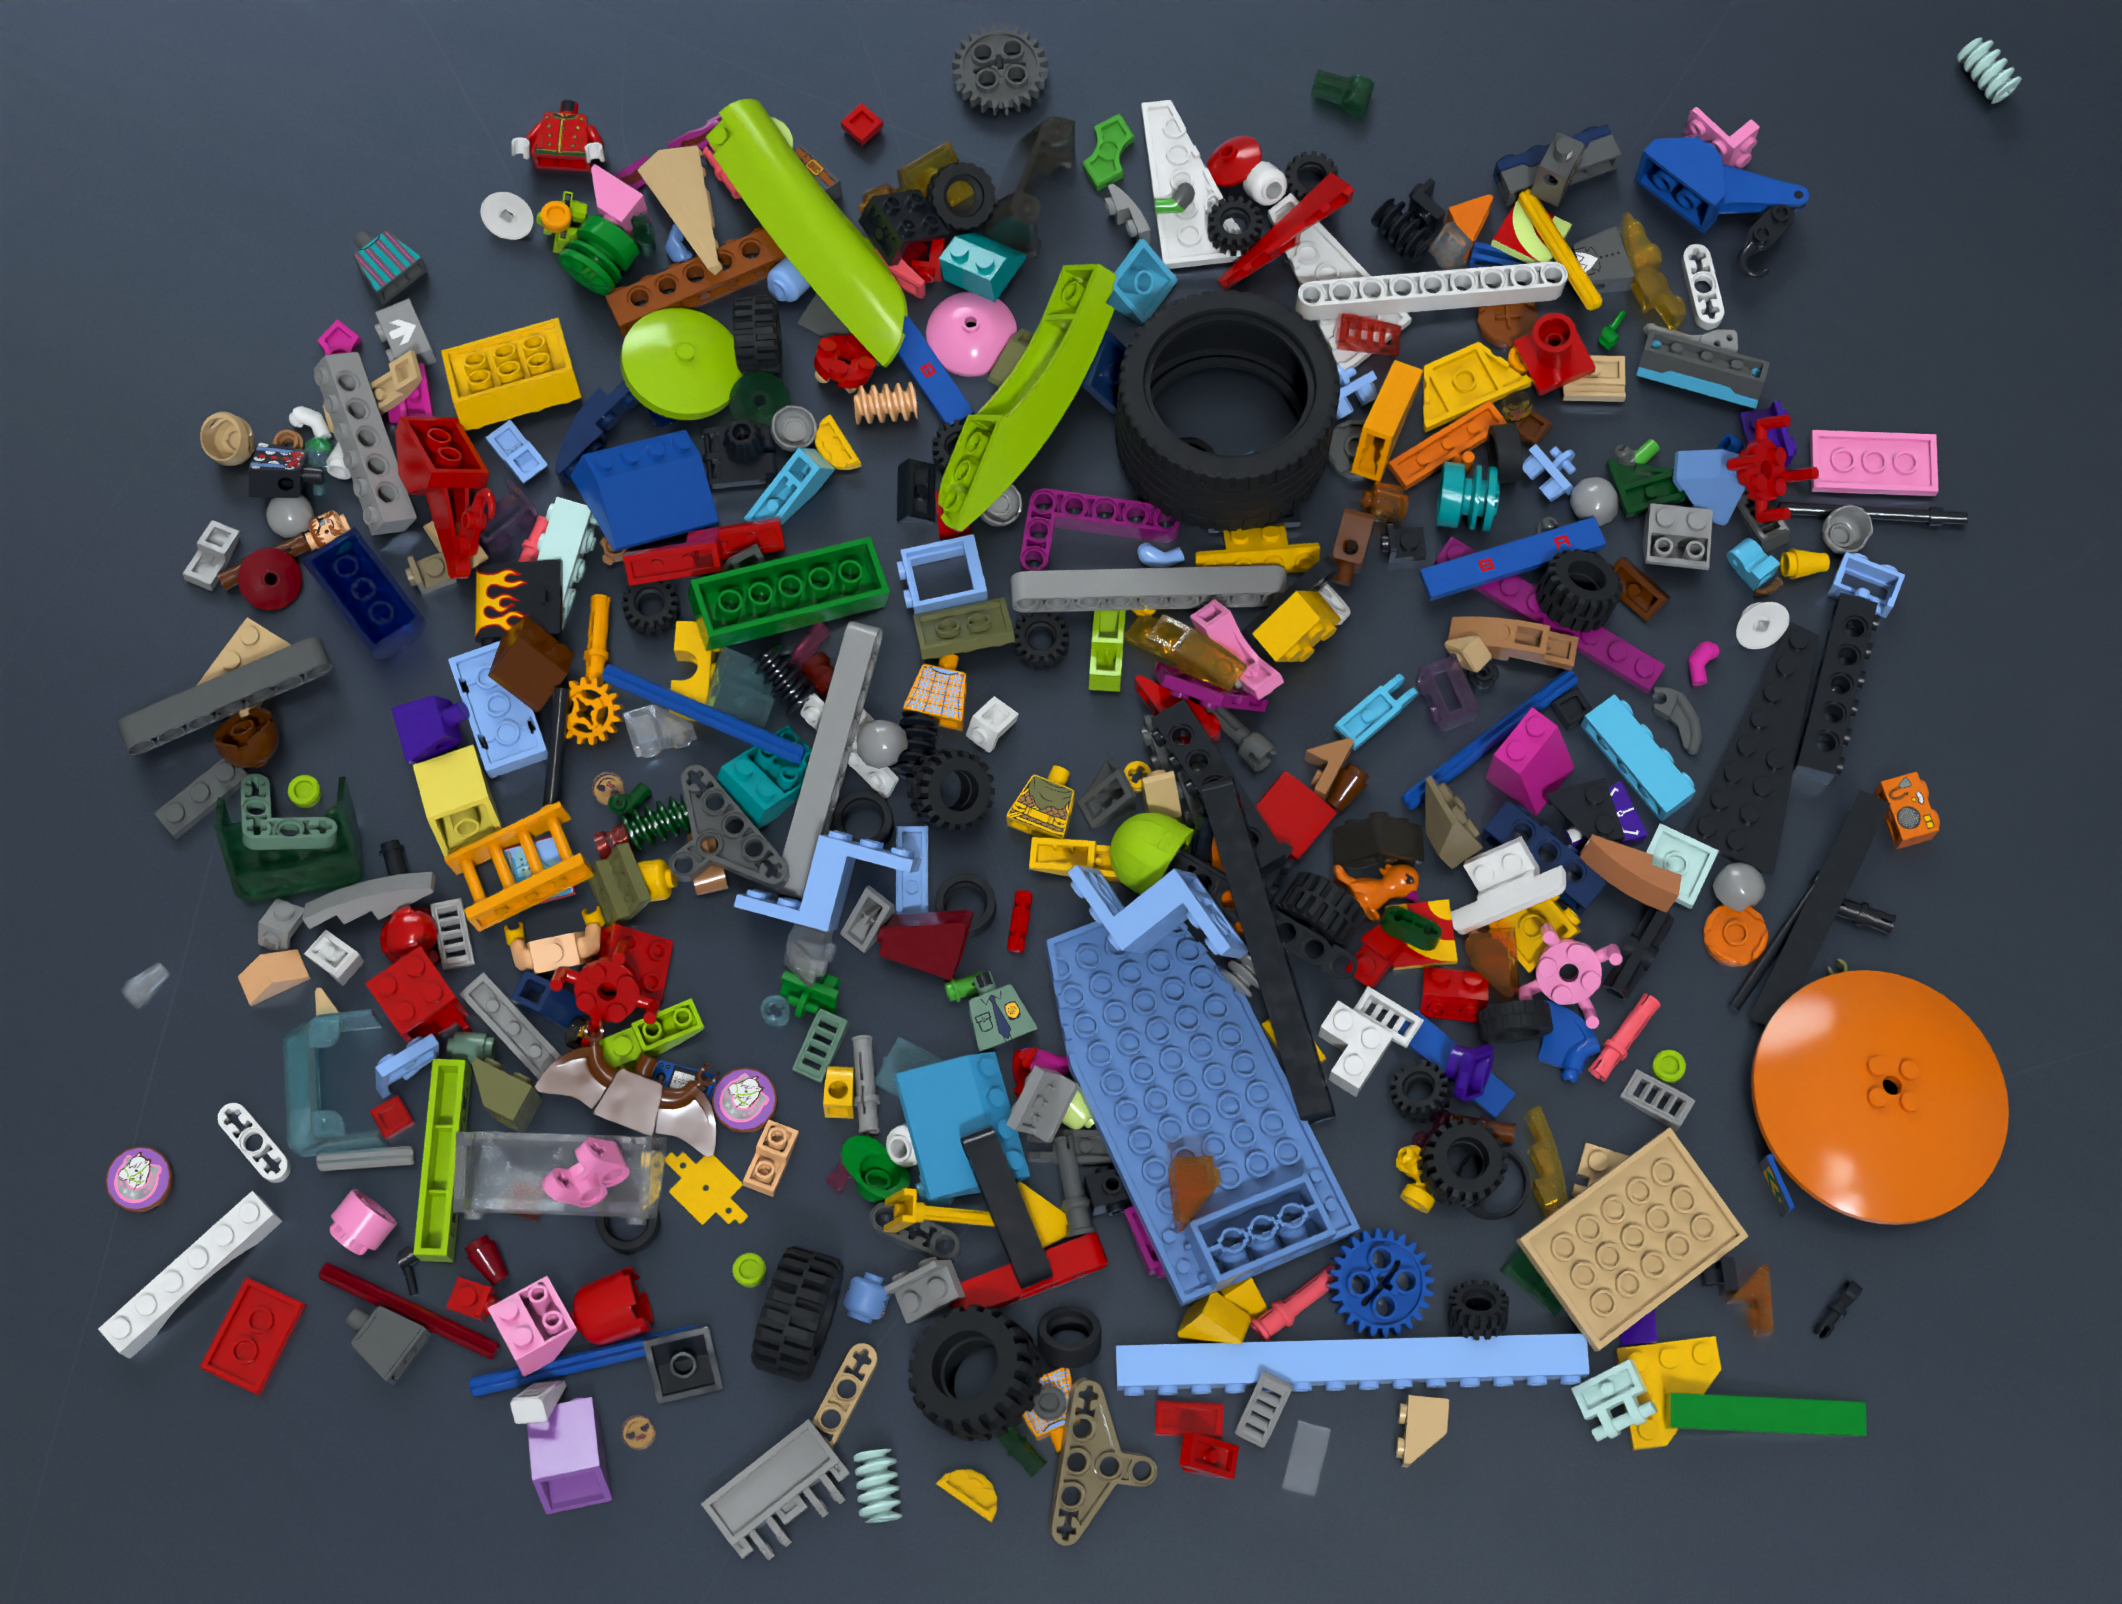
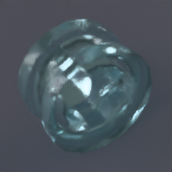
[760,995,791,1027]

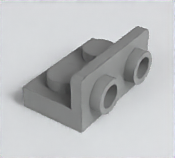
[884,1257,965,1324]

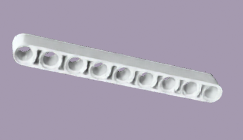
[1295,262,1568,320]

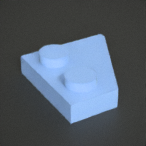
[375,1033,439,1099]

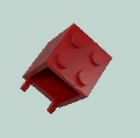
[365,946,472,1044]

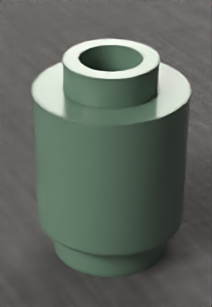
[447,1031,497,1065]

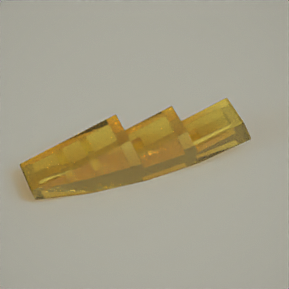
[1524,1106,1568,1219]

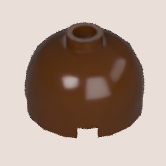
[213,708,280,768]

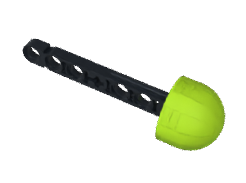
[1110,812,1359,980]

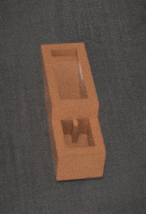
[1580,834,1682,913]

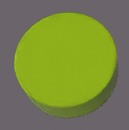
[288,775,322,808]
[1651,1050,1686,1084]
[733,1253,767,1288]

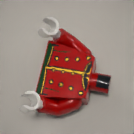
[511,100,605,172]

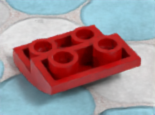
[1255,771,1337,860]

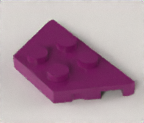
[1153,661,1269,712]

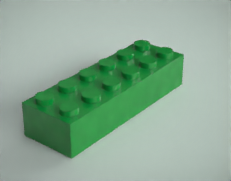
[688,536,890,651]

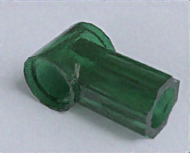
[1311,70,1375,115]

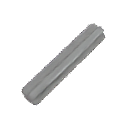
[316,1146,415,1171]

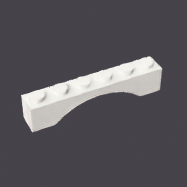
[98,1191,283,1359]

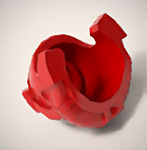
[379,906,441,965]

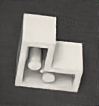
[1318,1000,1393,1097]

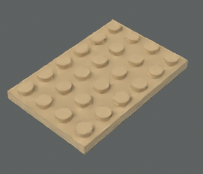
[1516,1128,1749,1352]

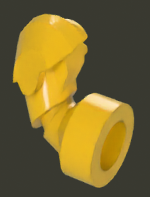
[1396,1145,1435,1213]

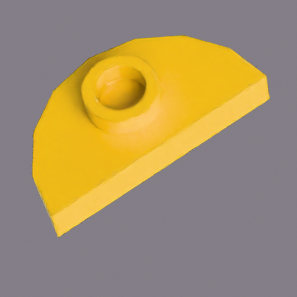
[815,414,861,470]
[936,1469,997,1523]

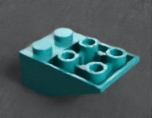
[716,725,812,830]

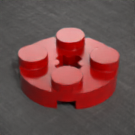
[814,334,876,389]

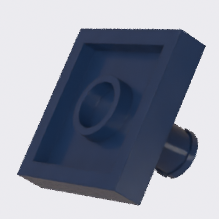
[1081,331,1127,416]

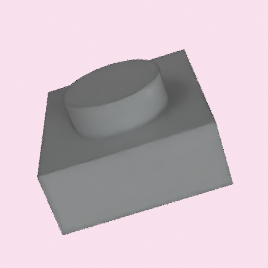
[258,898,305,952]

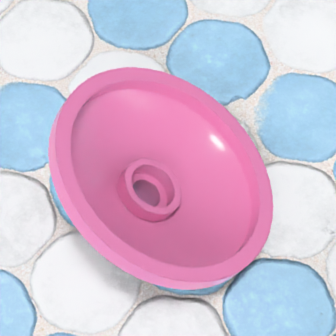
[926,291,1017,377]

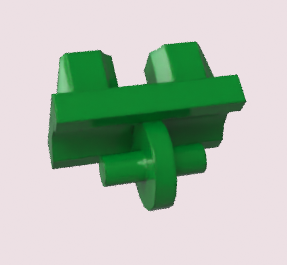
[780,963,840,1019]

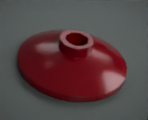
[238,548,302,610]

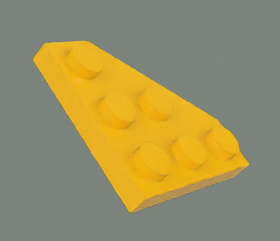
[1615,1336,1721,1451]

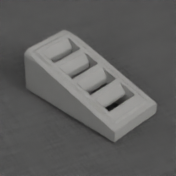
[430,898,476,971]
[1619,1069,1696,1132]
[1235,1370,1294,1448]

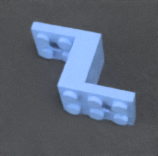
[734,830,922,932]
[1067,865,1249,959]

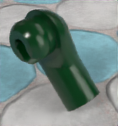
[608,782,652,814]

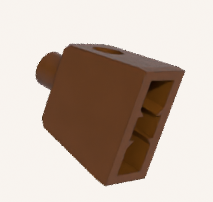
[1331,508,1375,586]

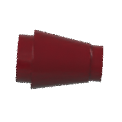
[464,1234,509,1286]

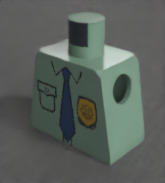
[967,971,1037,1053]

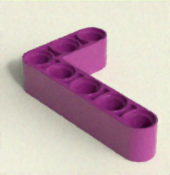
[1020,488,1180,572]

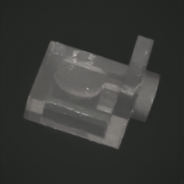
[1428,222,1473,270]

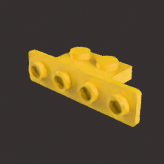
[1195,526,1320,573]

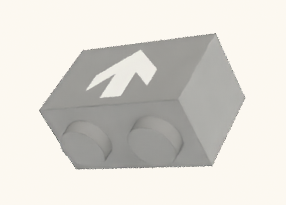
[374,299,437,367]

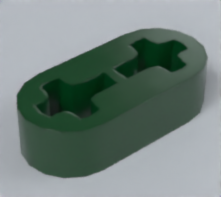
[1380,906,1442,951]

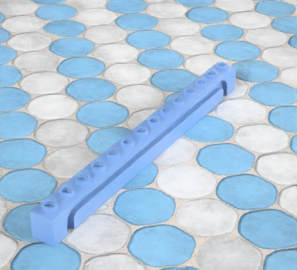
[1116,1334,1589,1396]

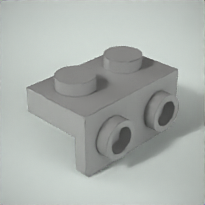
[1006,1066,1079,1143]

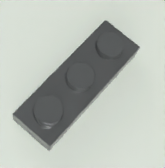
[154,758,248,840]

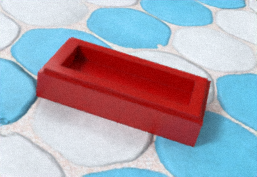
[1155,1400,1224,1439]

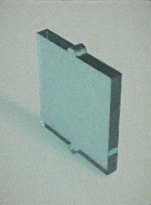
[875,1037,944,1098]

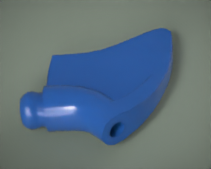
[1537,1000,1601,1083]

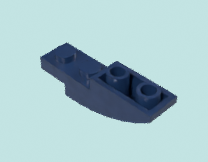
[555,380,639,485]

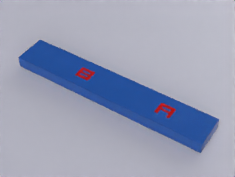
[897,316,975,426]
[1419,517,1606,601]

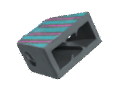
[353,230,428,305]

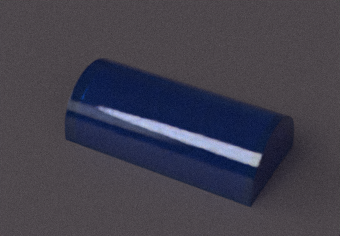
[302,527,426,660]

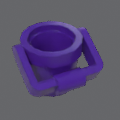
[1445,1045,1495,1102]

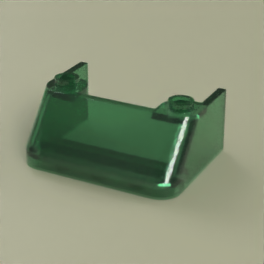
[214,776,362,902]

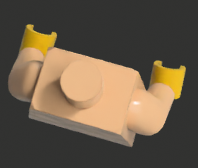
[504,906,605,975]

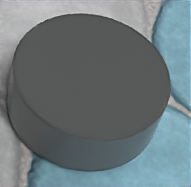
[1033,1386,1067,1421]

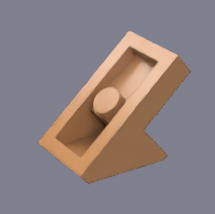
[1304,738,1354,801]

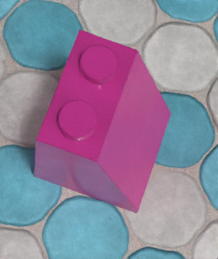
[1485,707,1574,816]

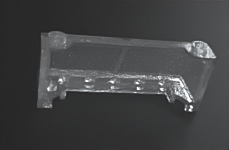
[453,1131,667,1225]

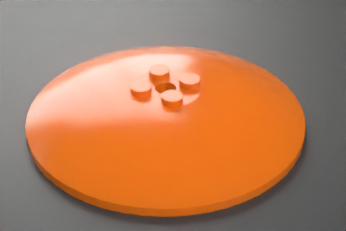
[1751,970,2009,1225]

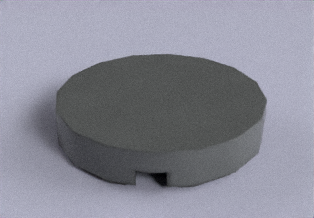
[1328,419,1366,479]

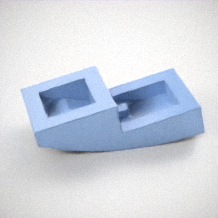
[485,420,548,484]

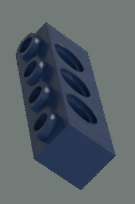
[1481,800,1608,916]

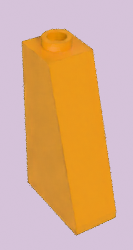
[1351,360,1423,482]

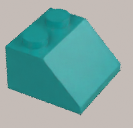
[939,232,1026,302]

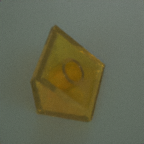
[897,141,975,207]

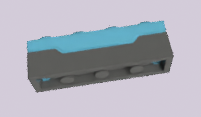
[1636,329,1770,409]

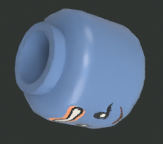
[843,1272,891,1324]

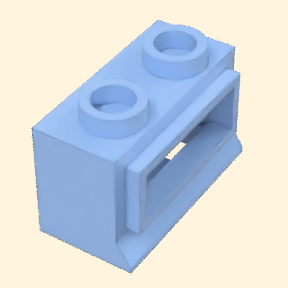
[1827,552,1905,618]

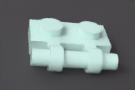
[1571,1359,1657,1441]

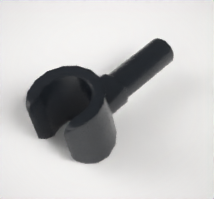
[396,1247,419,1296]

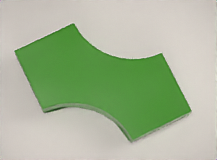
[1082,113,1134,191]

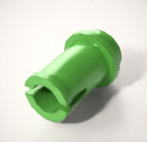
[944,971,983,1003]

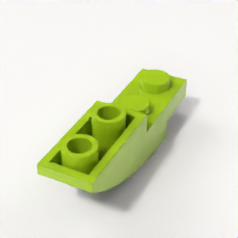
[599,998,704,1070]

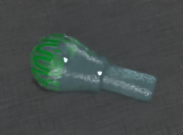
[305,437,332,496]

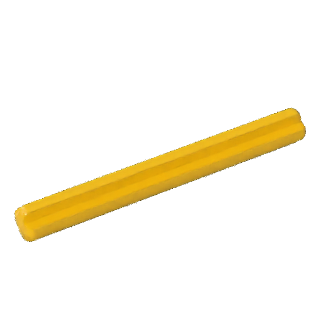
[1518,189,1602,311]

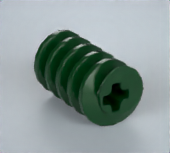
[620,793,691,850]

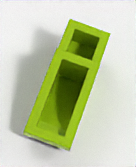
[1089,610,1126,692]

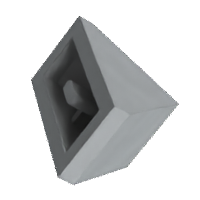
[840,886,896,953]

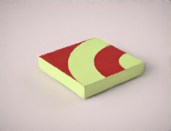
[1491,199,1572,264]

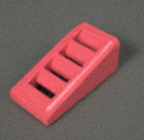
[875,249,926,299]

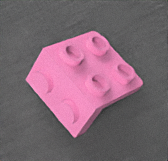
[1682,107,1760,169]

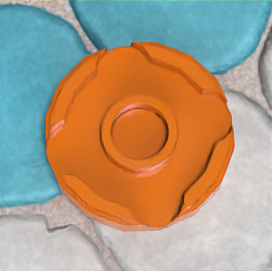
[1702,905,1769,967]

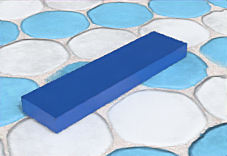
[1398,1010,1516,1120]

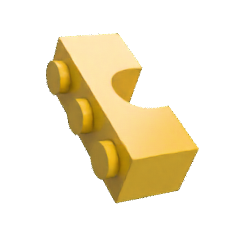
[669,621,721,721]

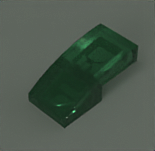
[1500,1247,1563,1316]

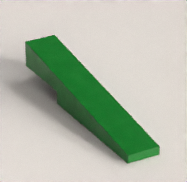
[1665,1393,1867,1437]

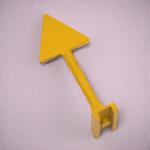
[884,1182,1069,1248]

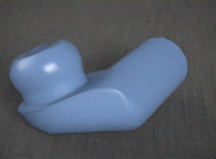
[665,224,693,263]

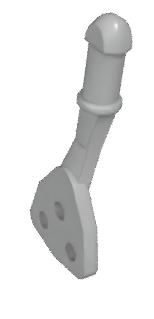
[1643,323,1738,353]

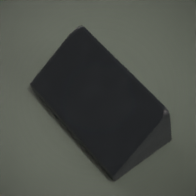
[897,458,936,523]

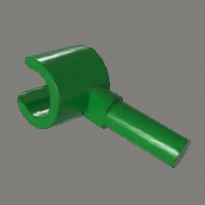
[1598,310,1626,350]

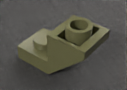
[987,328,1034,388]

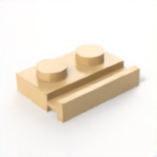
[1562,355,1626,402]

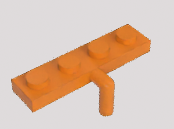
[1388,400,1508,491]

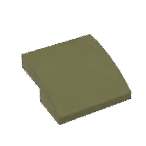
[588,842,651,927]

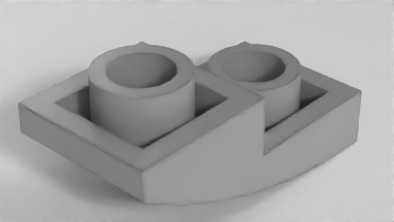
[1104,184,1150,244]

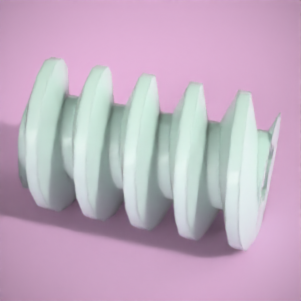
[1957,37,2022,104]
[853,1449,902,1523]

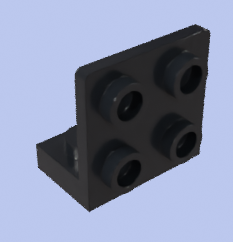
[858,189,949,266]

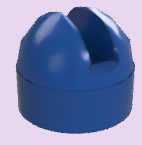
[1717,434,1744,454]

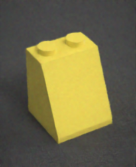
[413,745,503,857]

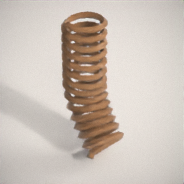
[1754,577,1783,597]

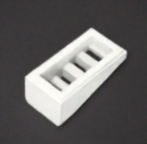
[1353,986,1424,1048]
[510,1380,566,1424]

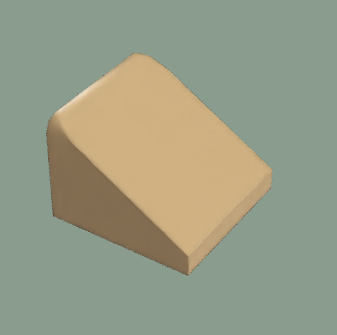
[1444,635,1492,673]
[315,988,347,1027]

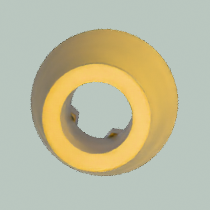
[1780,548,1830,580]

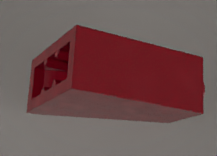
[877,910,974,980]

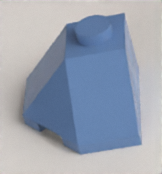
[1673,449,1746,526]

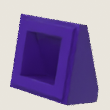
[1619,1309,1657,1346]

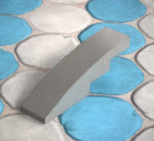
[302,872,436,929]

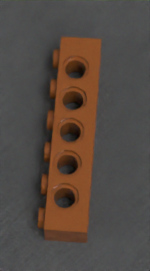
[605,227,786,339]

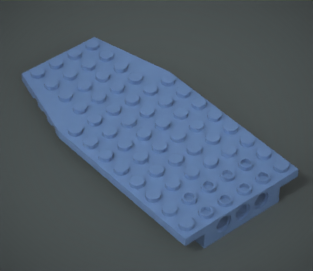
[1045,921,1361,1306]

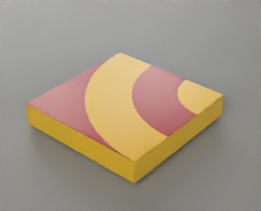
[1384,899,1458,970]

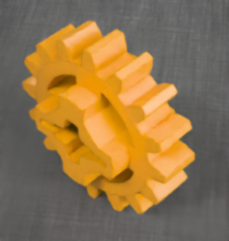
[566,677,624,745]

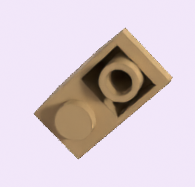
[1141,770,1182,823]
[1396,1395,1449,1468]

